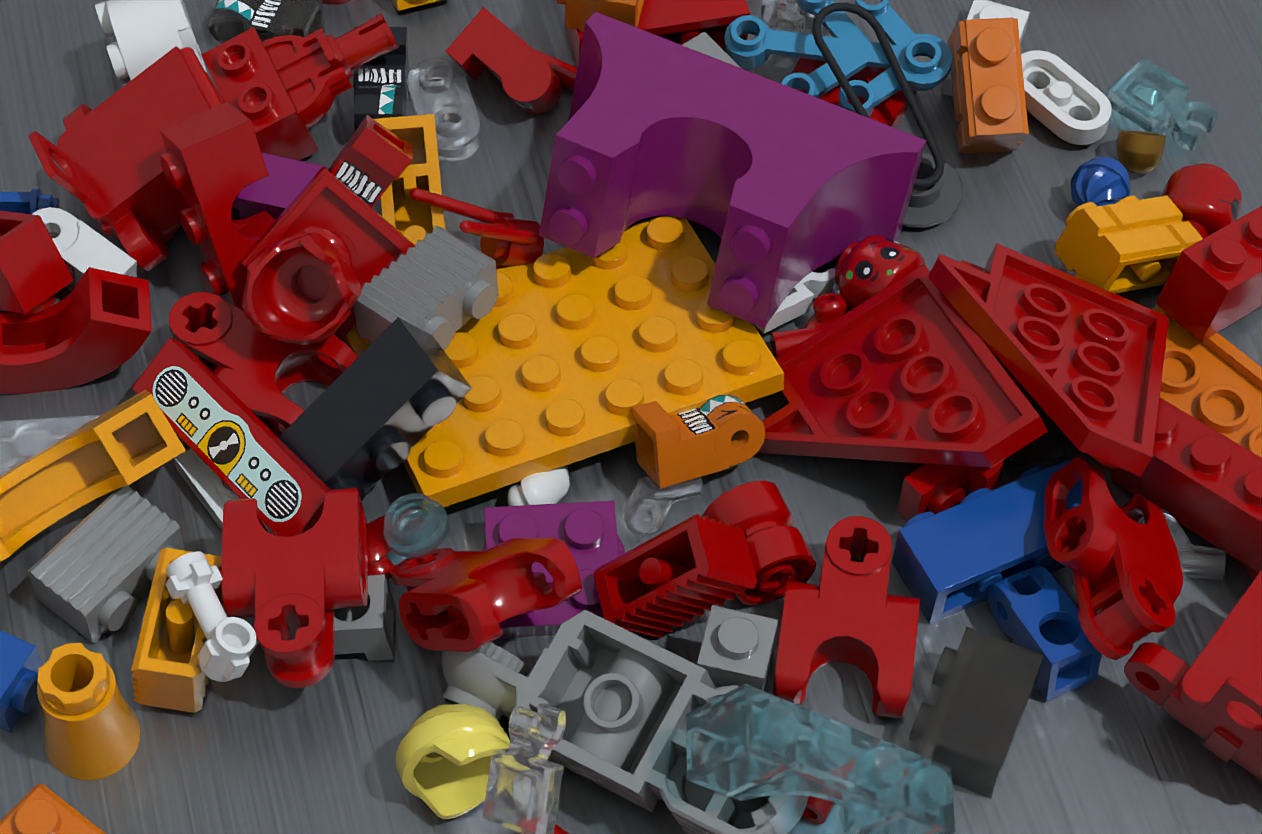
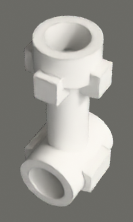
[166,551,258,682]

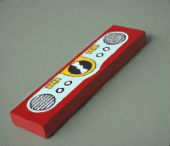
[132,338,331,537]

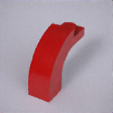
[0,267,152,394]

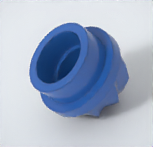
[1070,156,1131,206]

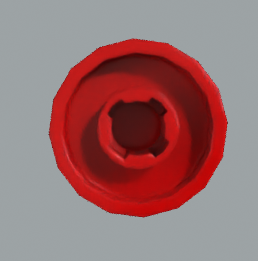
[702,480,816,606]

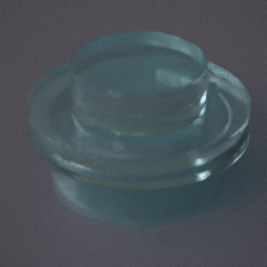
[383,493,450,557]

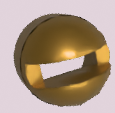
[1116,130,1166,174]

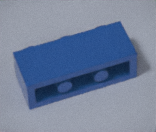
[892,459,1083,625]

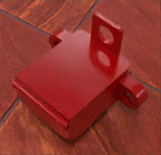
[28,46,224,271]
[1124,570,1262,782]

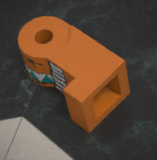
[632,394,765,489]

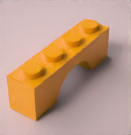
[0,390,186,562]

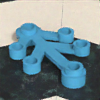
[725,0,952,116]

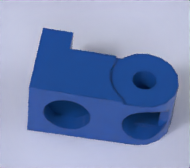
[987,565,1102,702]

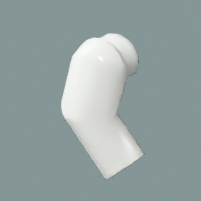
[507,465,570,506]

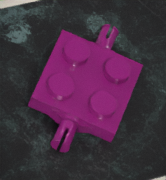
[482,500,625,639]

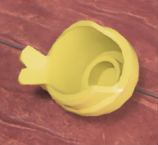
[395,704,546,819]

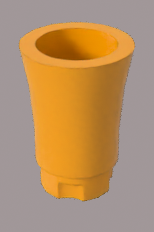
[37,643,141,780]

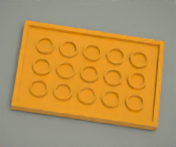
[343,216,784,513]

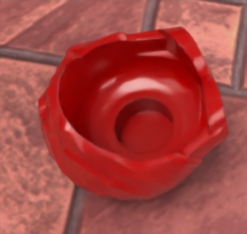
[242,226,361,345]

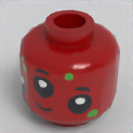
[834,235,926,309]

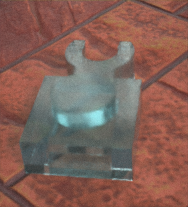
[1108,57,1219,151]

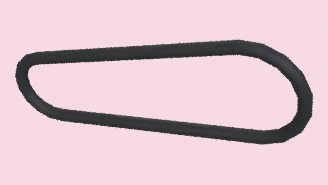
[812,2,944,188]

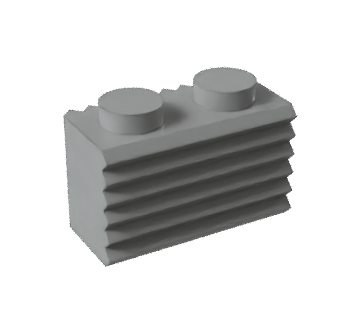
[354,226,499,350]
[27,486,185,643]

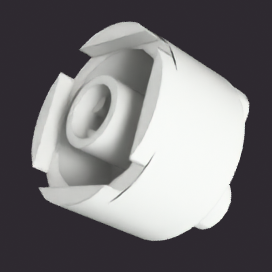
[95,0,208,86]

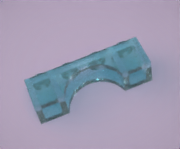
[686,684,956,834]

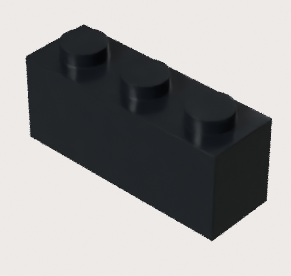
[278,317,472,501]

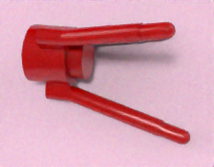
[409,188,544,269]

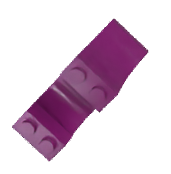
[539,12,927,328]

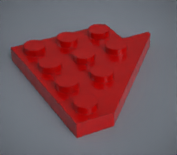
[928,243,1169,477]
[757,264,1048,468]

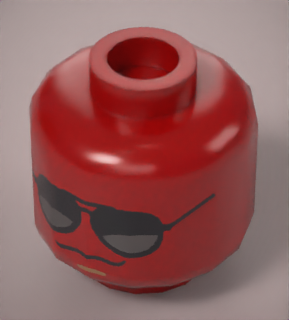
[1162,163,1242,239]

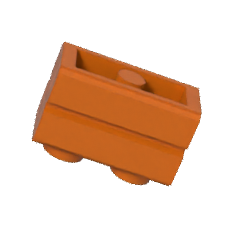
[948,17,1029,154]

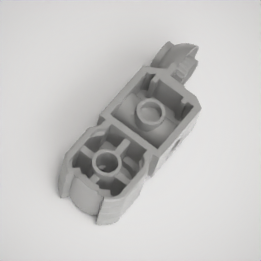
[442,610,826,834]

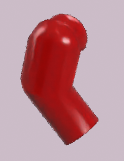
[770,293,847,359]

